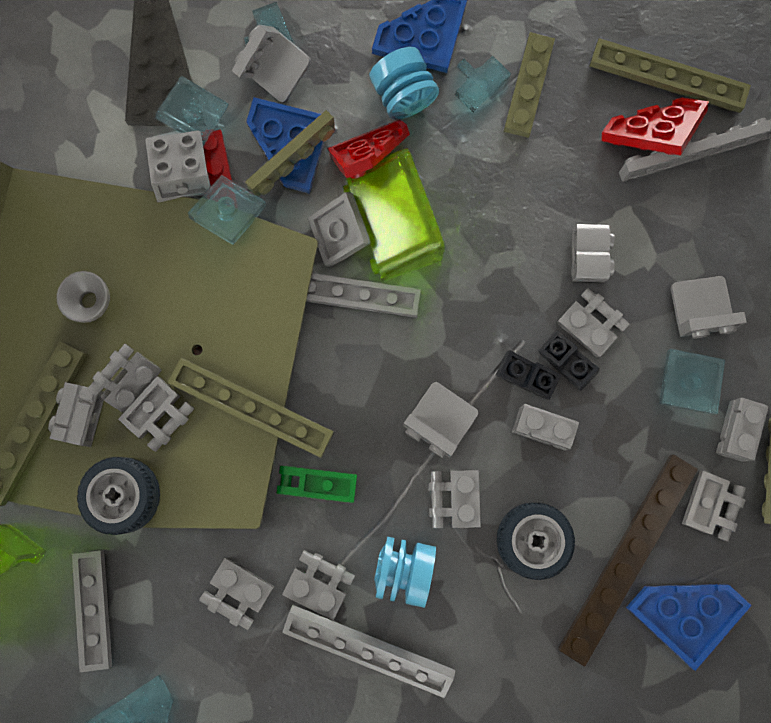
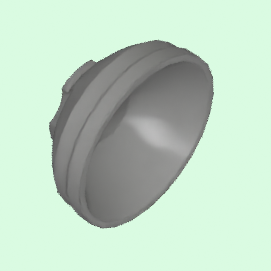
[57,271,110,323]

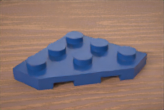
[372,0,467,73]
[246,97,325,194]
[626,584,752,671]

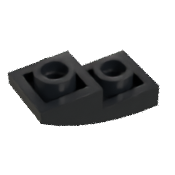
[539,331,600,391]
[496,350,561,400]

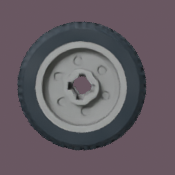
[77,457,160,535]
[496,503,575,580]

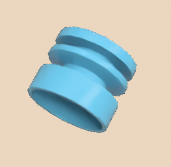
[369,47,439,120]
[374,536,436,608]

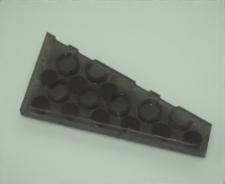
[125,0,206,127]

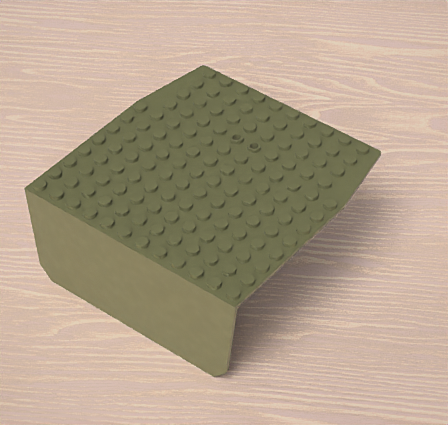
[0,161,318,529]

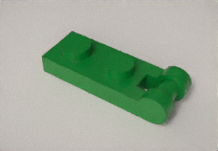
[276,466,357,503]

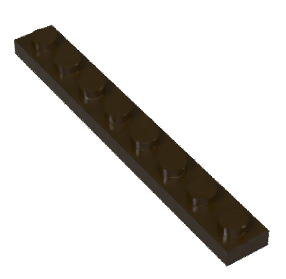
[558,454,698,667]

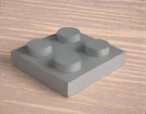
[308,192,371,267]

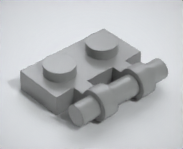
[557,288,630,359]
[87,344,162,413]
[118,376,195,452]
[428,470,481,528]
[682,471,746,542]
[282,550,355,621]
[199,557,275,630]

